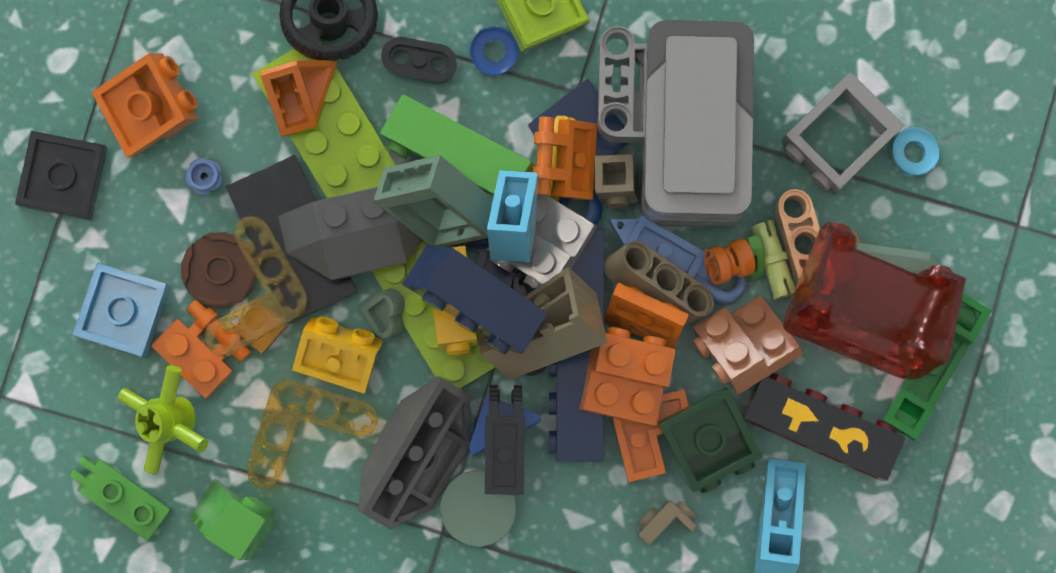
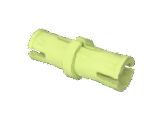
[750,220,797,300]

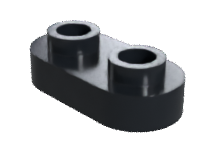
[381,37,457,84]

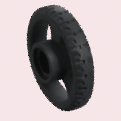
[279,0,378,62]

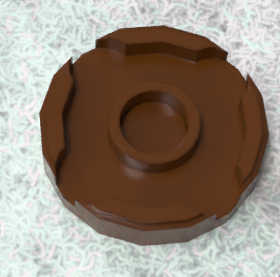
[181,232,258,308]

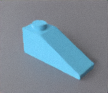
[754,458,806,573]

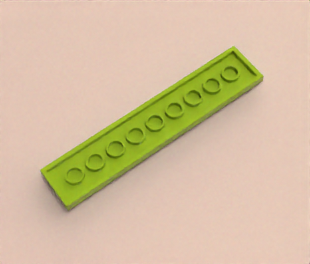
[252,40,496,389]

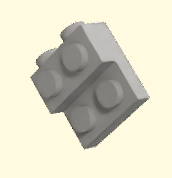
[487,195,598,289]

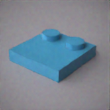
[72,263,171,359]

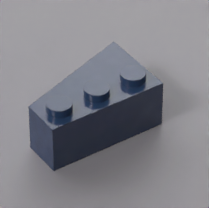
[402,245,547,355]

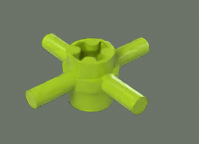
[118,365,208,474]

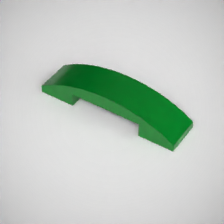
[882,291,992,441]

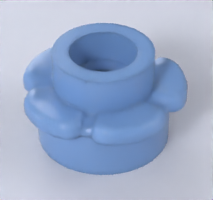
[185,158,223,195]

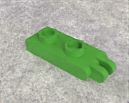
[70,456,172,541]

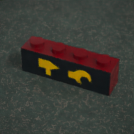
[743,373,905,481]

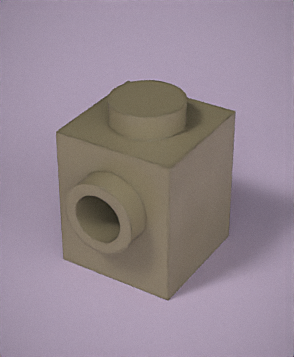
[595,154,639,209]

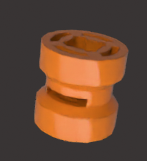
[703,238,755,285]

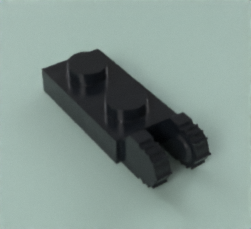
[485,385,525,495]

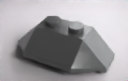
[278,187,422,280]
[358,376,471,529]

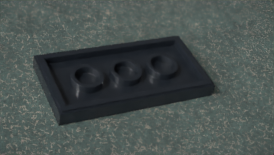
[225,155,358,325]

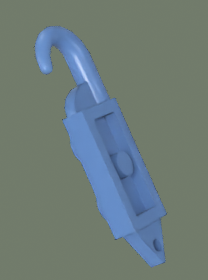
[609,215,747,304]

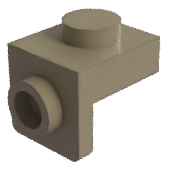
[637,500,698,545]

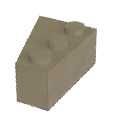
[477,267,607,380]

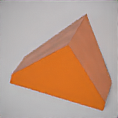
[260,60,338,137]

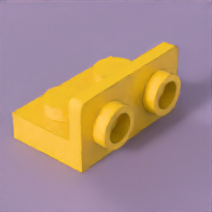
[292,317,383,394]

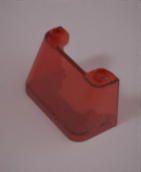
[783,221,966,380]

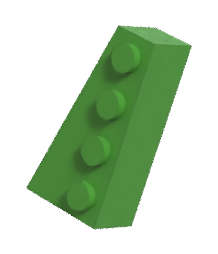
[380,94,535,198]

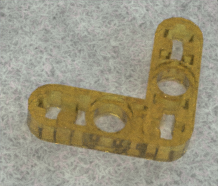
[205,216,307,357]
[247,380,379,488]

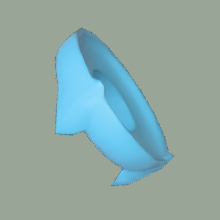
[890,127,939,177]

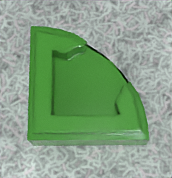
[745,234,765,283]

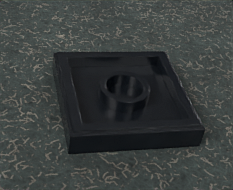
[15,131,107,221]

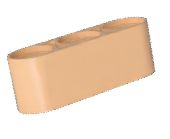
[774,189,834,300]

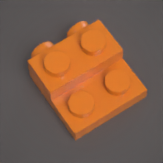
[91,53,199,158]
[579,327,676,427]

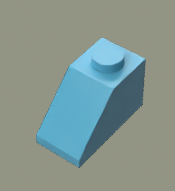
[487,170,538,263]

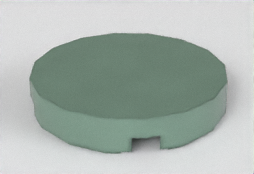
[440,470,517,547]

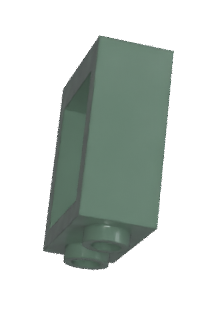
[373,155,493,247]

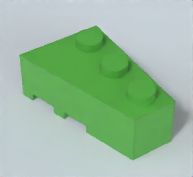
[189,479,278,561]

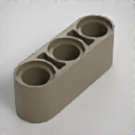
[604,241,714,327]

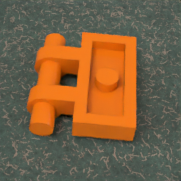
[532,117,597,200]
[604,282,689,349]
[151,300,251,399]

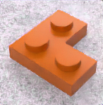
[612,389,689,483]

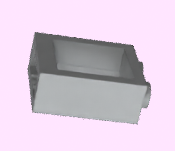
[782,72,905,194]

